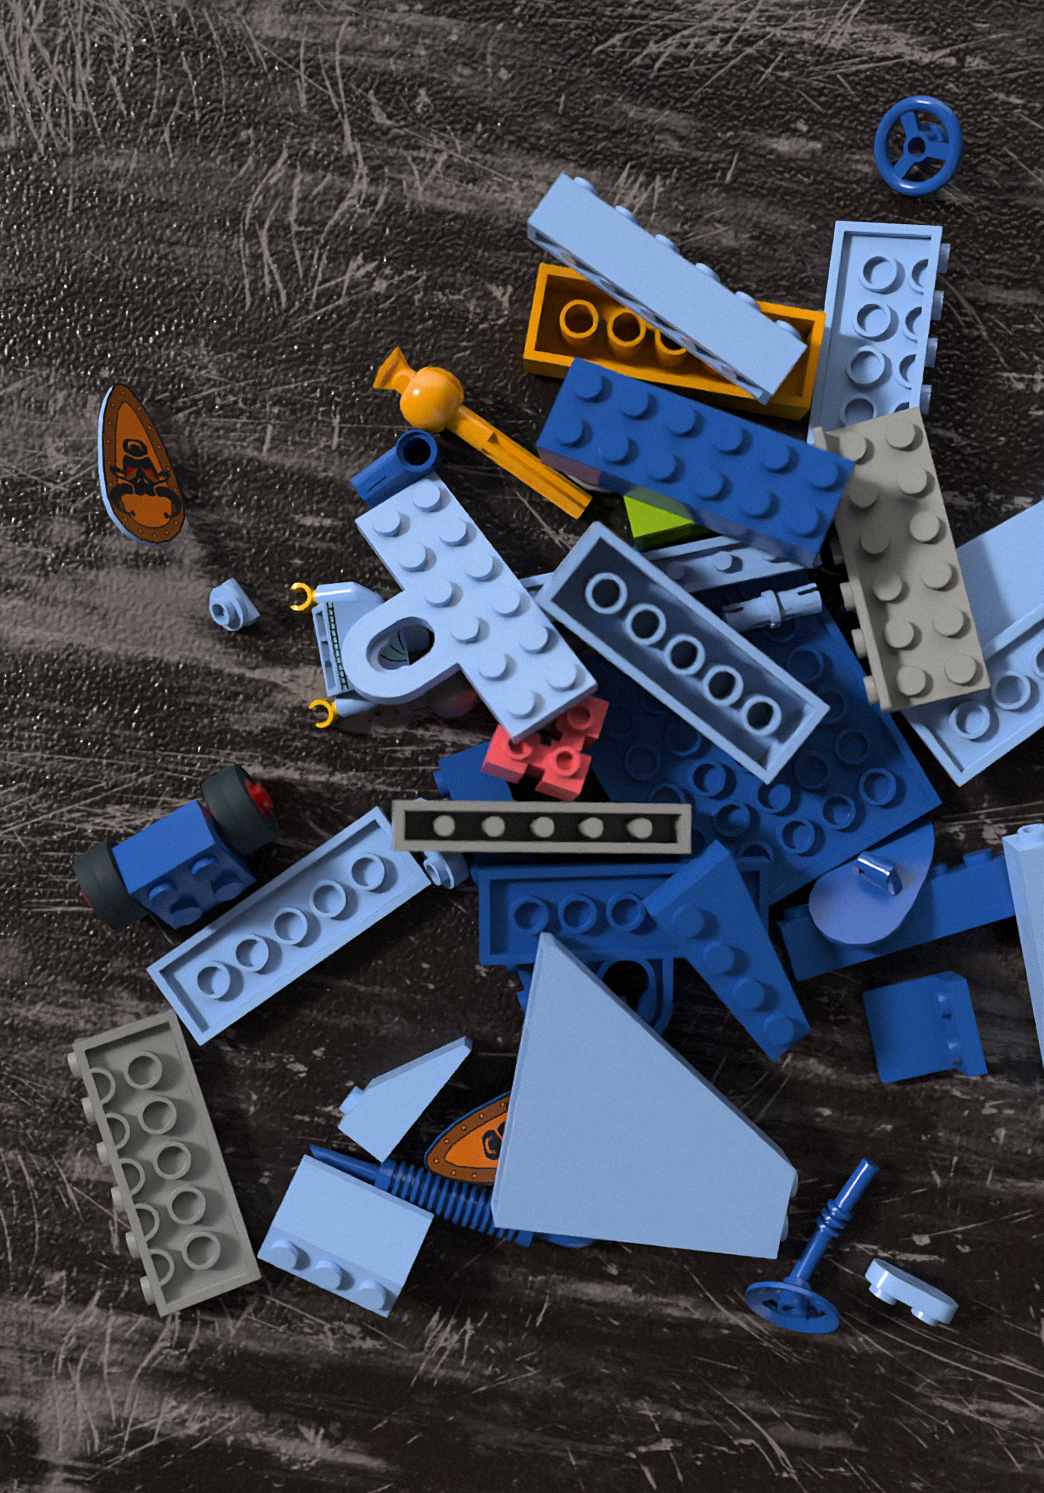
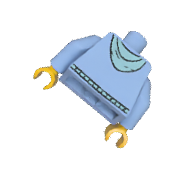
[290,582,429,728]

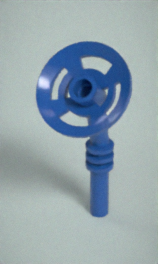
[745,1157,880,1334]

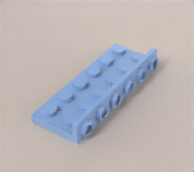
[807,221,950,444]

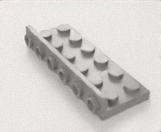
[810,406,991,715]
[67,1008,262,1317]

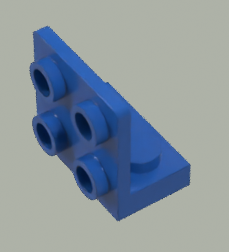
[860,970,988,1083]

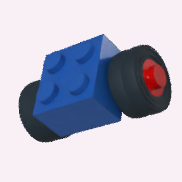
[74,764,280,931]

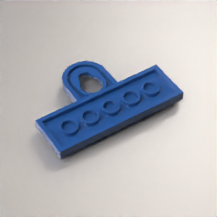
[478,856,770,1035]

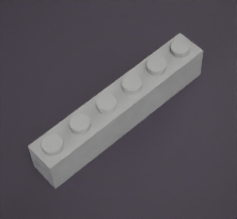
[391,800,691,854]

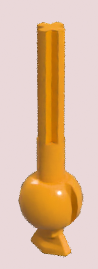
[372,346,593,520]

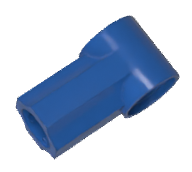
[350,429,444,510]

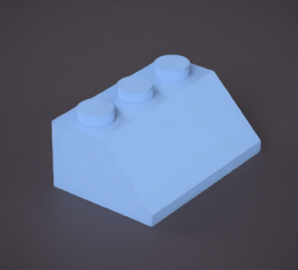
[257,1154,434,1318]

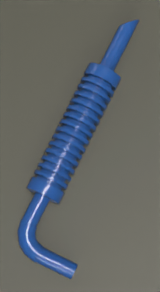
[309,1143,598,1249]

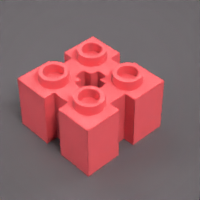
[480,695,610,803]

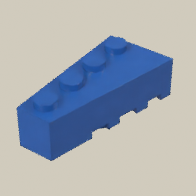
[641,840,811,1061]

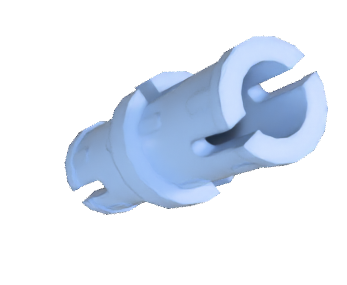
[720,583,822,633]

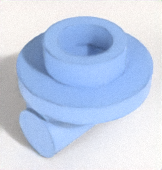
[209,578,261,631]

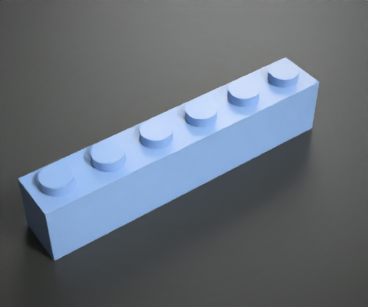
[527,172,807,405]

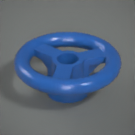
[874,95,964,197]

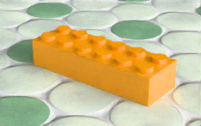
[523,263,827,421]

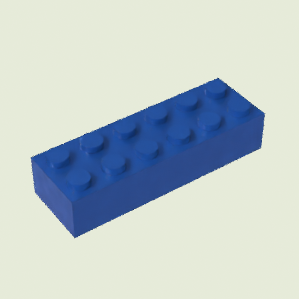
[536,357,855,569]

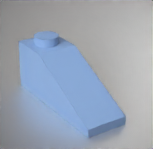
[337,1036,473,1163]

